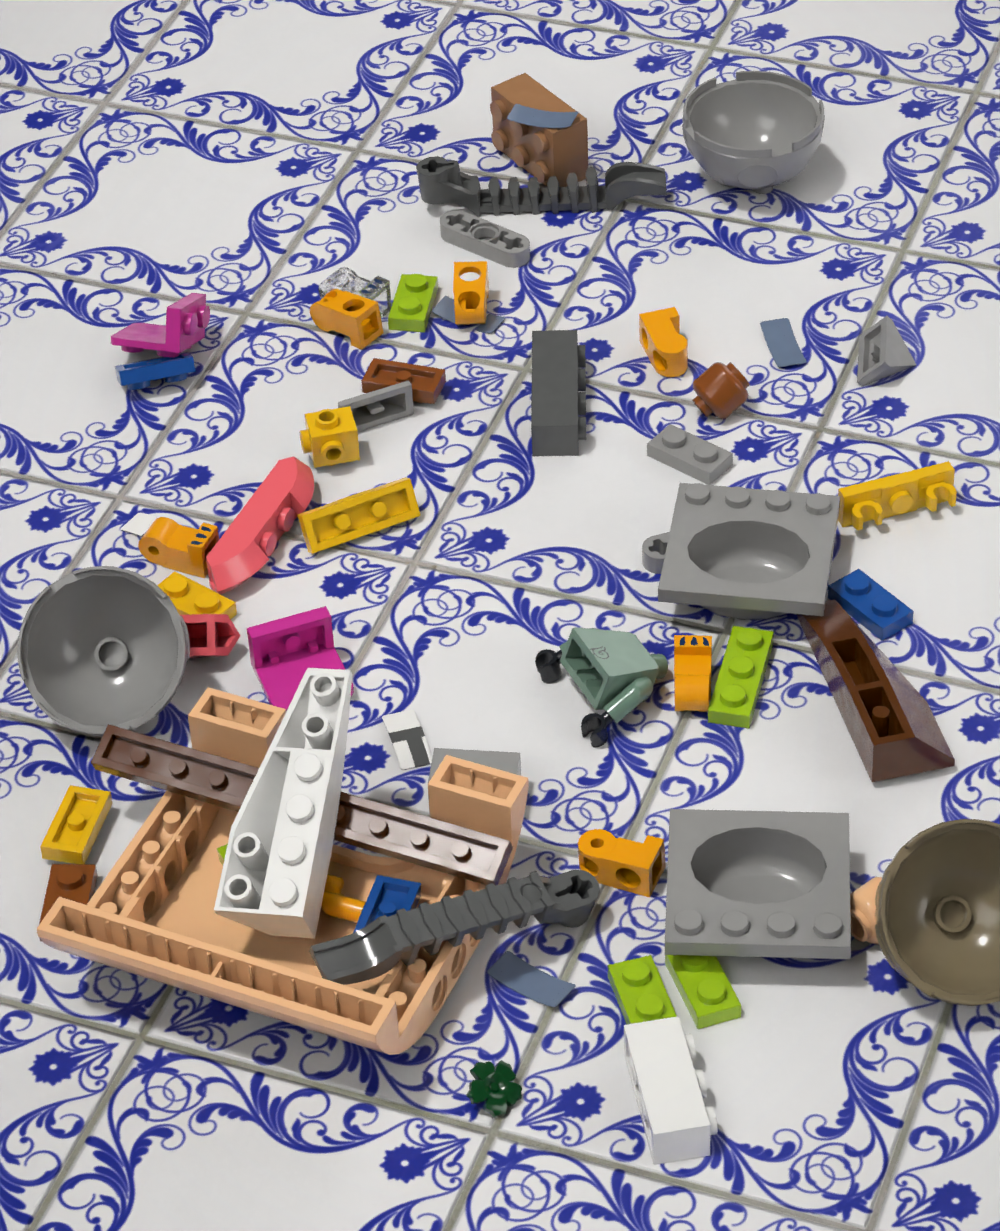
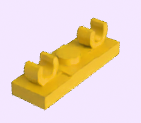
[838,461,957,530]
[297,477,421,554]

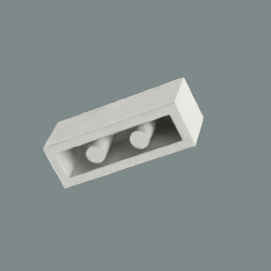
[624,1016,718,1165]

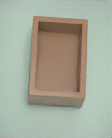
[490,73,588,187]

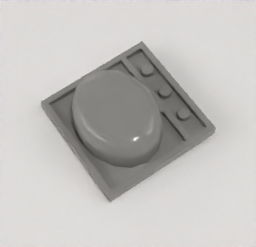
[658,483,840,620]
[665,809,851,959]

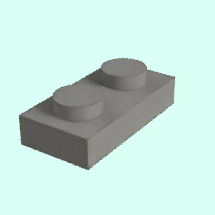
[647,424,733,485]

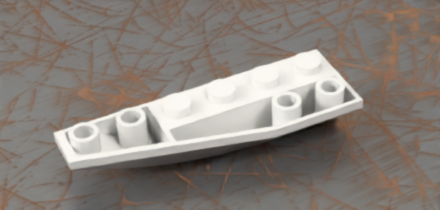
[214,668,352,939]

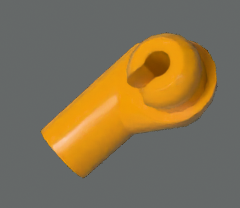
[321,874,366,923]

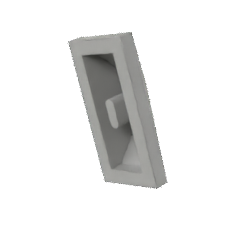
[857,316,917,386]
[338,380,414,432]

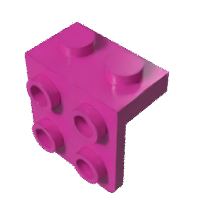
[111,293,210,357]
[247,606,354,711]

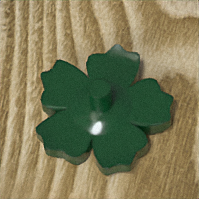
[466,1060,522,1118]

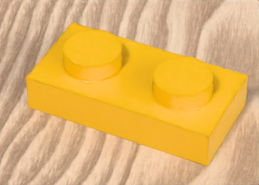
[157,571,237,620]
[40,785,113,864]

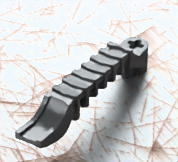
[416,156,667,217]
[309,870,600,985]

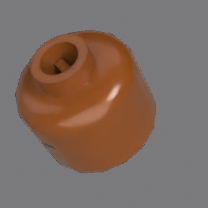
[692,362,750,419]

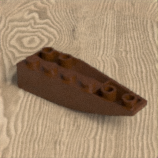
[796,599,955,782]

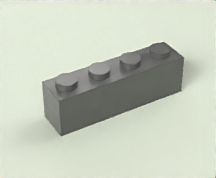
[531,330,586,456]

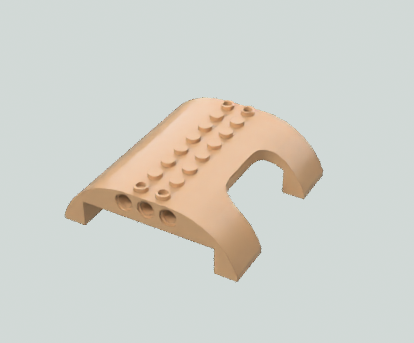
[37,687,529,1055]

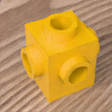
[299,406,360,468]

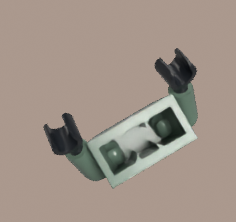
[535,627,668,747]

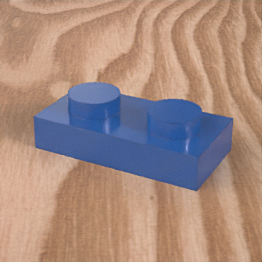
[115,352,196,390]
[827,569,914,641]
[353,875,421,933]

